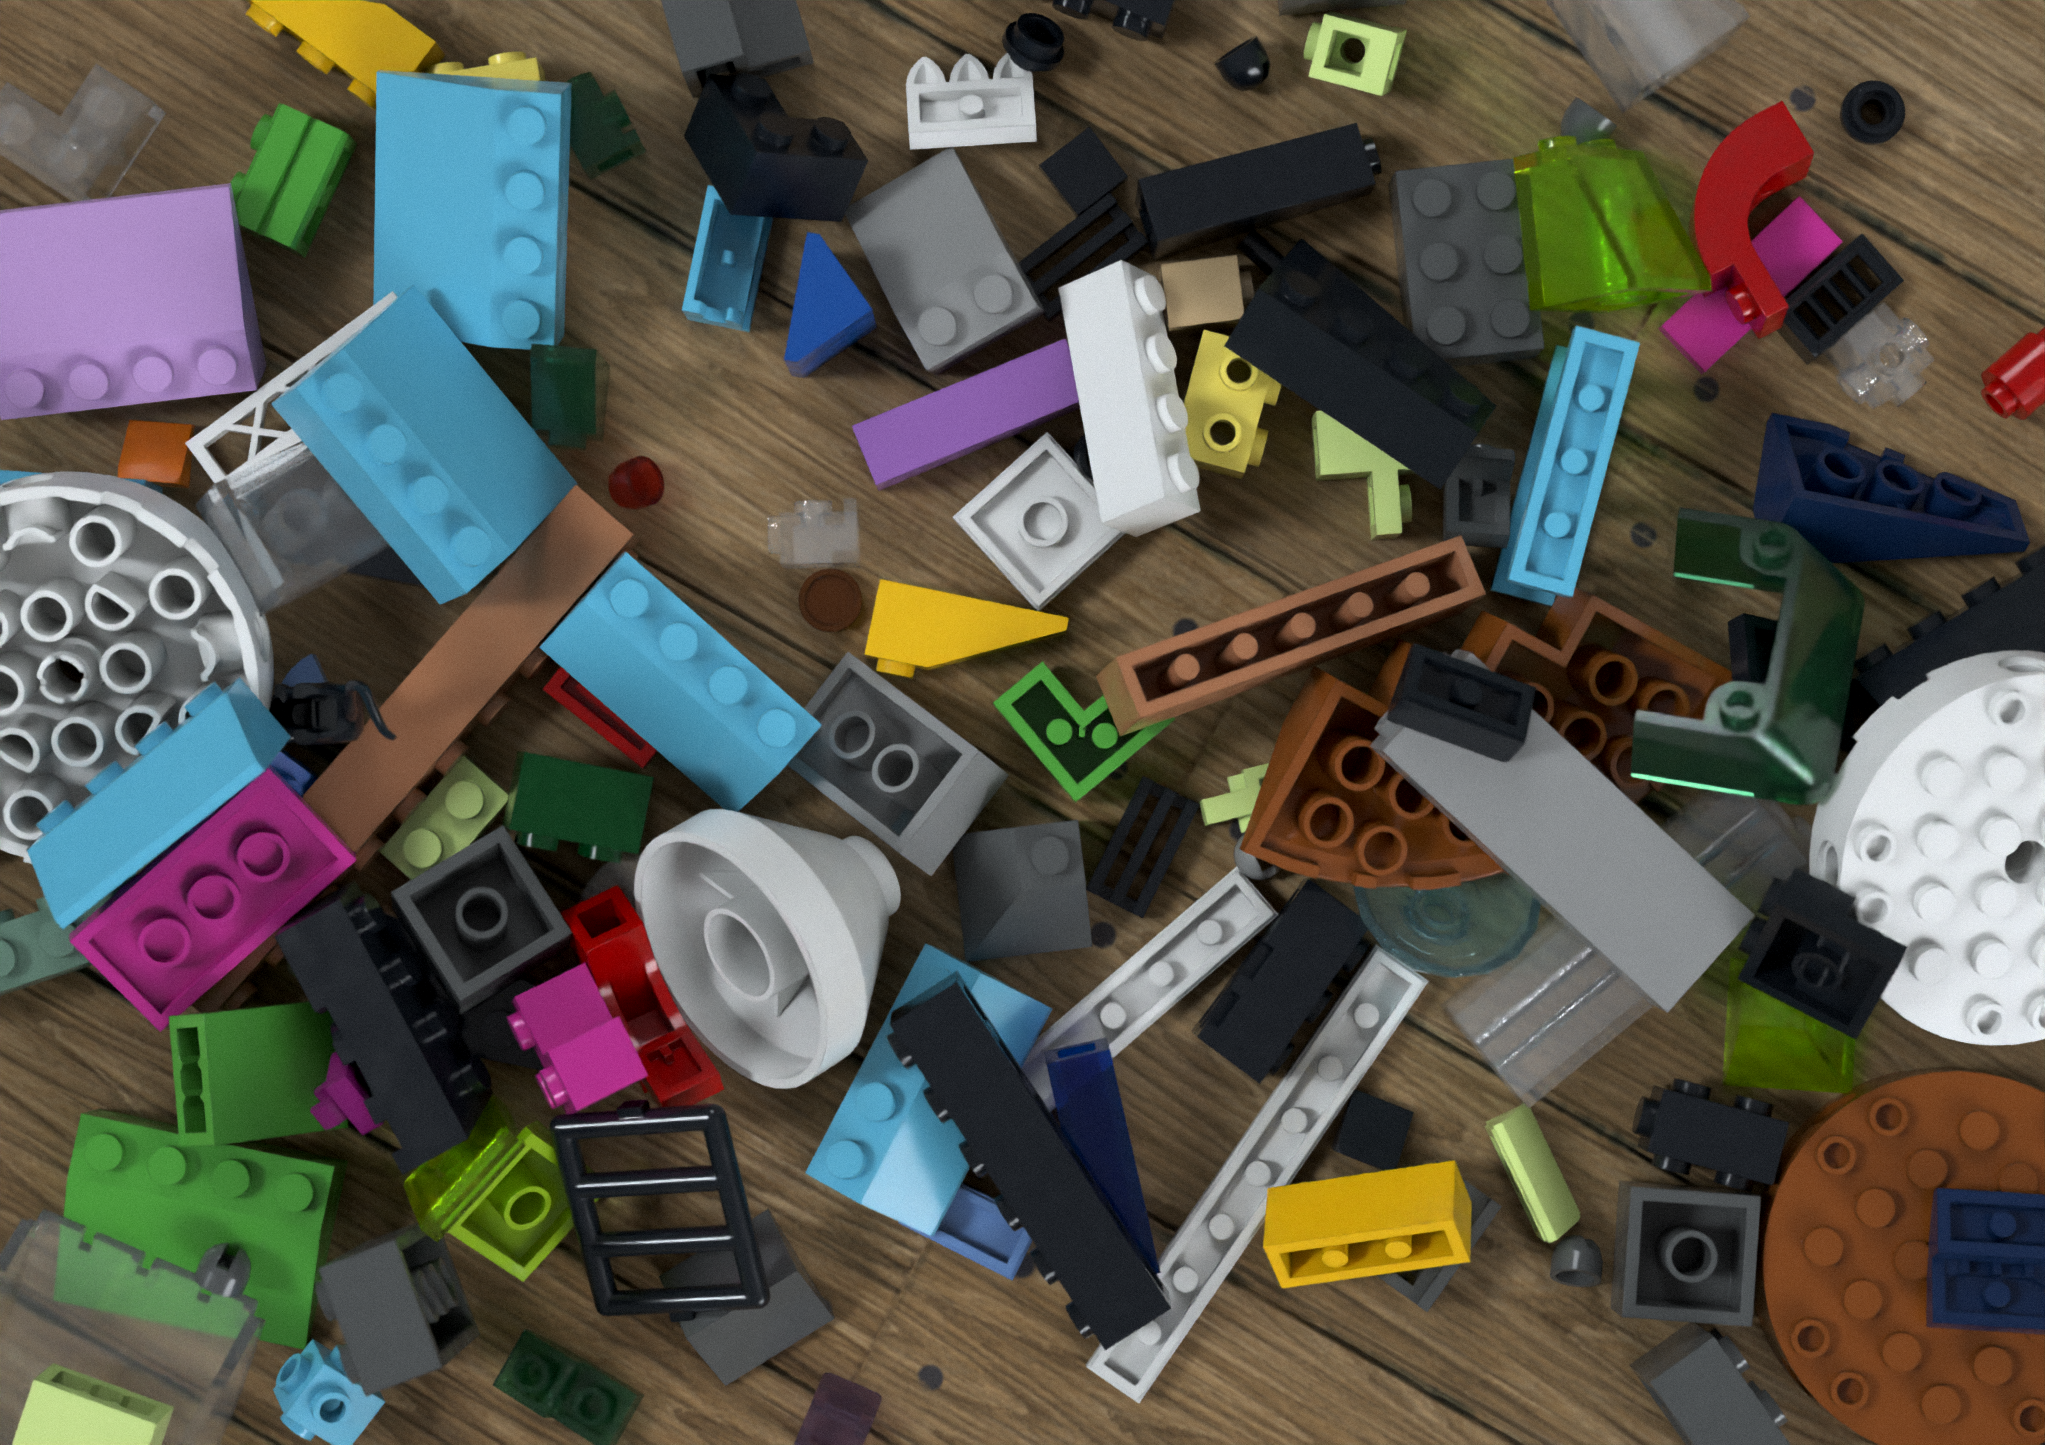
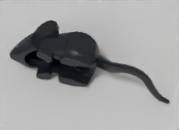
[269,679,396,746]

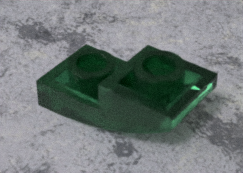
[493,1329,644,1445]

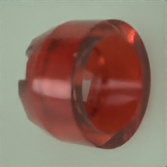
[608,456,665,510]

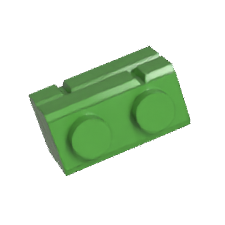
[230,103,357,258]

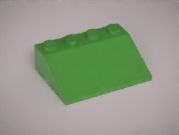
[56,1108,348,1350]

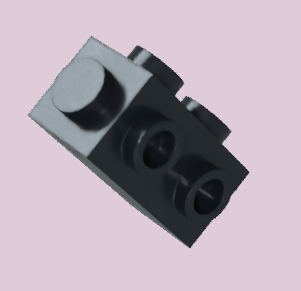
[1632,1078,1789,1192]

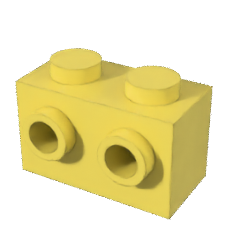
[1183,330,1282,479]

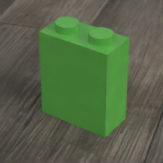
[169,1001,348,1146]

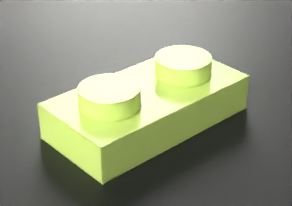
[380,756,509,880]

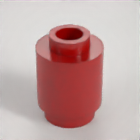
[1981,327,2045,420]

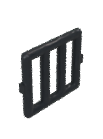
[549,1099,771,1322]

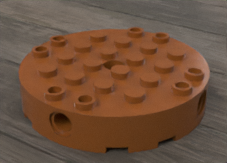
[1754,1067,2045,1445]

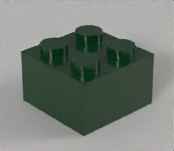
[502,751,654,864]

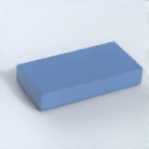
[898,1182,1032,1281]

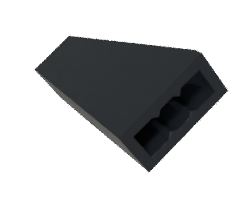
[1135,123,1382,261]

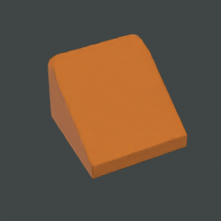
[117,420,195,488]

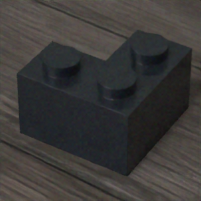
[684,73,868,222]

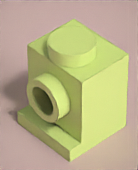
[1304,11,1407,96]

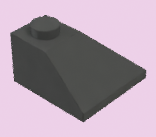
[952,820,1092,962]

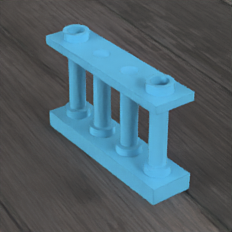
[1490,326,1640,607]

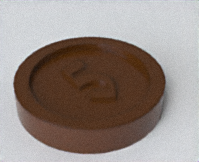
[799,569,863,633]

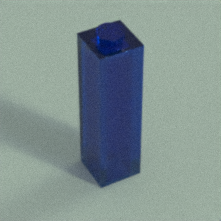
[1044,1038,1160,1274]

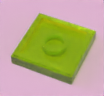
[404,1094,526,1243]

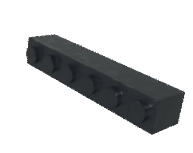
[887,971,1172,1351]

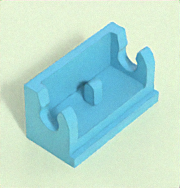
[682,185,773,332]

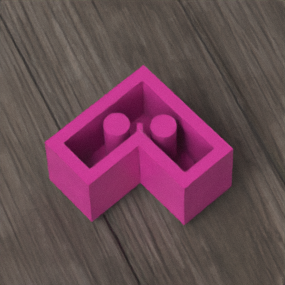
[507,963,648,1115]

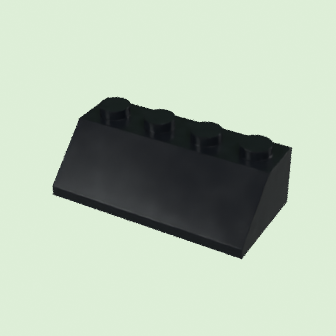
[1849,544,2045,721]

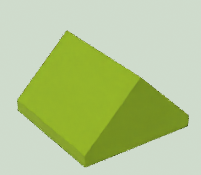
[438,1120,600,1282]

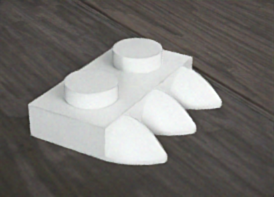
[906,53,1037,150]

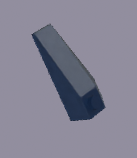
[1753,413,2030,564]

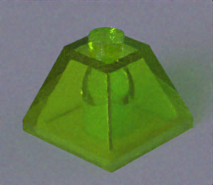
[1722,958,1855,1093]

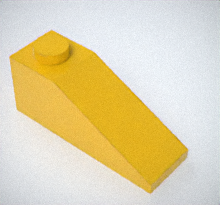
[864,579,1069,679]

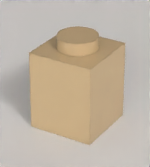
[1159,255,1254,336]

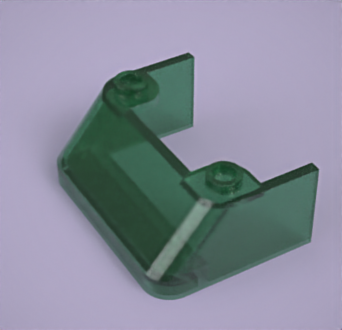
[1631,507,1865,805]

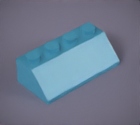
[539,551,822,812]
[27,677,291,929]
[805,943,1053,1236]

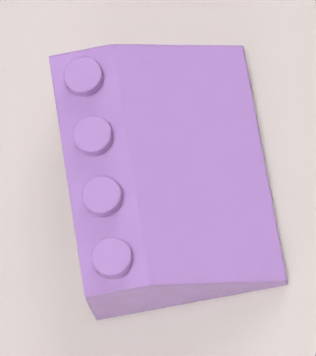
[0,183,266,420]

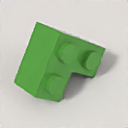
[993,661,1175,803]

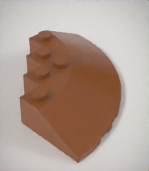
[1240,587,1732,890]

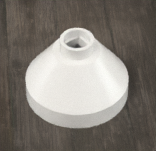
[634,809,901,1089]

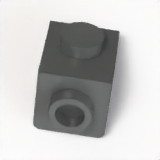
[1443,444,1515,549]

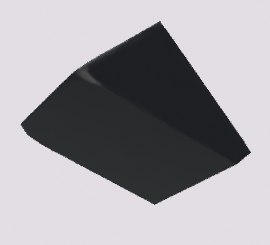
[1331,1089,1414,1171]

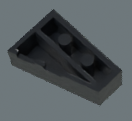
[1191,878,1371,1084]

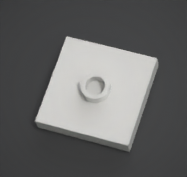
[953,432,1126,611]

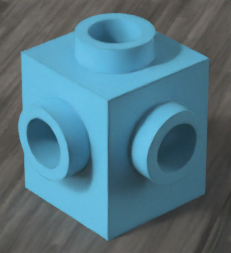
[273,1339,385,1445]

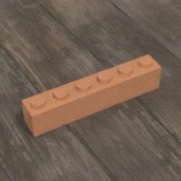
[1096,535,1486,736]

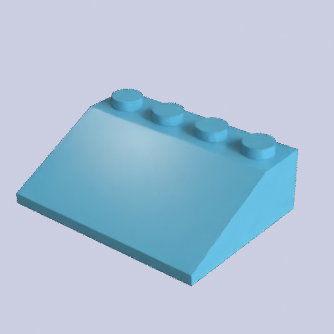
[373,70,571,351]
[271,285,578,605]

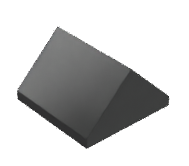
[659,1208,835,1386]

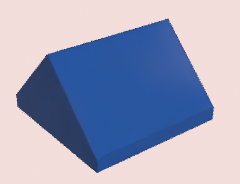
[784,232,877,378]

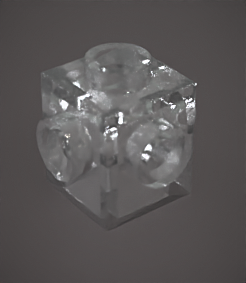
[1823,302,1935,409]

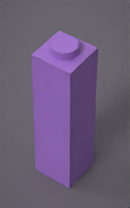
[852,339,1080,491]

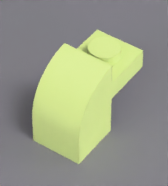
[1311,411,1416,540]

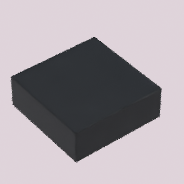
[1039,127,1128,217]

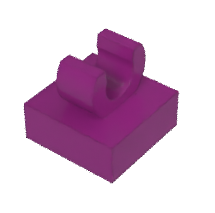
[310,1052,384,1136]

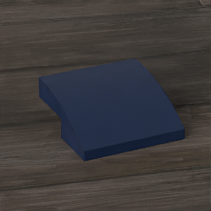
[1926,1188,2045,1335]

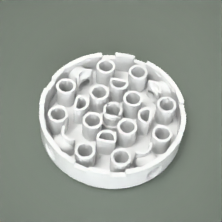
[0,471,274,864]
[1809,650,2045,1045]

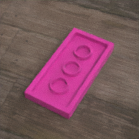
[69,765,357,1032]

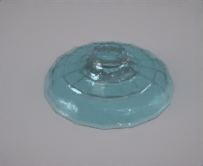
[1353,872,1541,978]

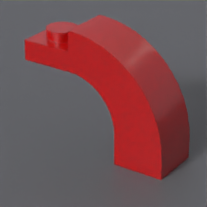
[1688,101,1814,339]
[560,885,724,1107]

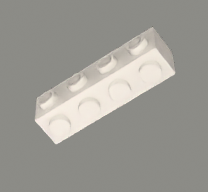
[1058,260,1201,537]

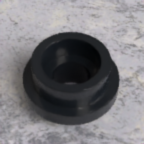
[1002,13,1064,72]
[1840,81,1905,145]

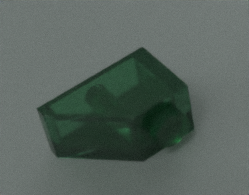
[530,344,610,450]

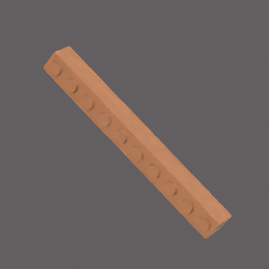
[191,485,640,1013]

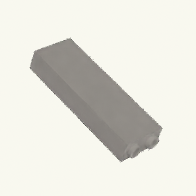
[1370,649,1755,1013]

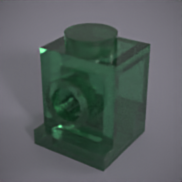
[566,72,647,180]

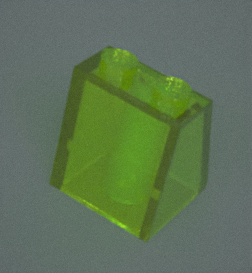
[1513,136,1712,313]

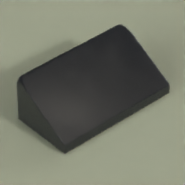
[1387,643,1536,762]

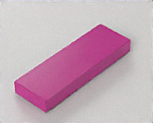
[1658,196,1843,375]

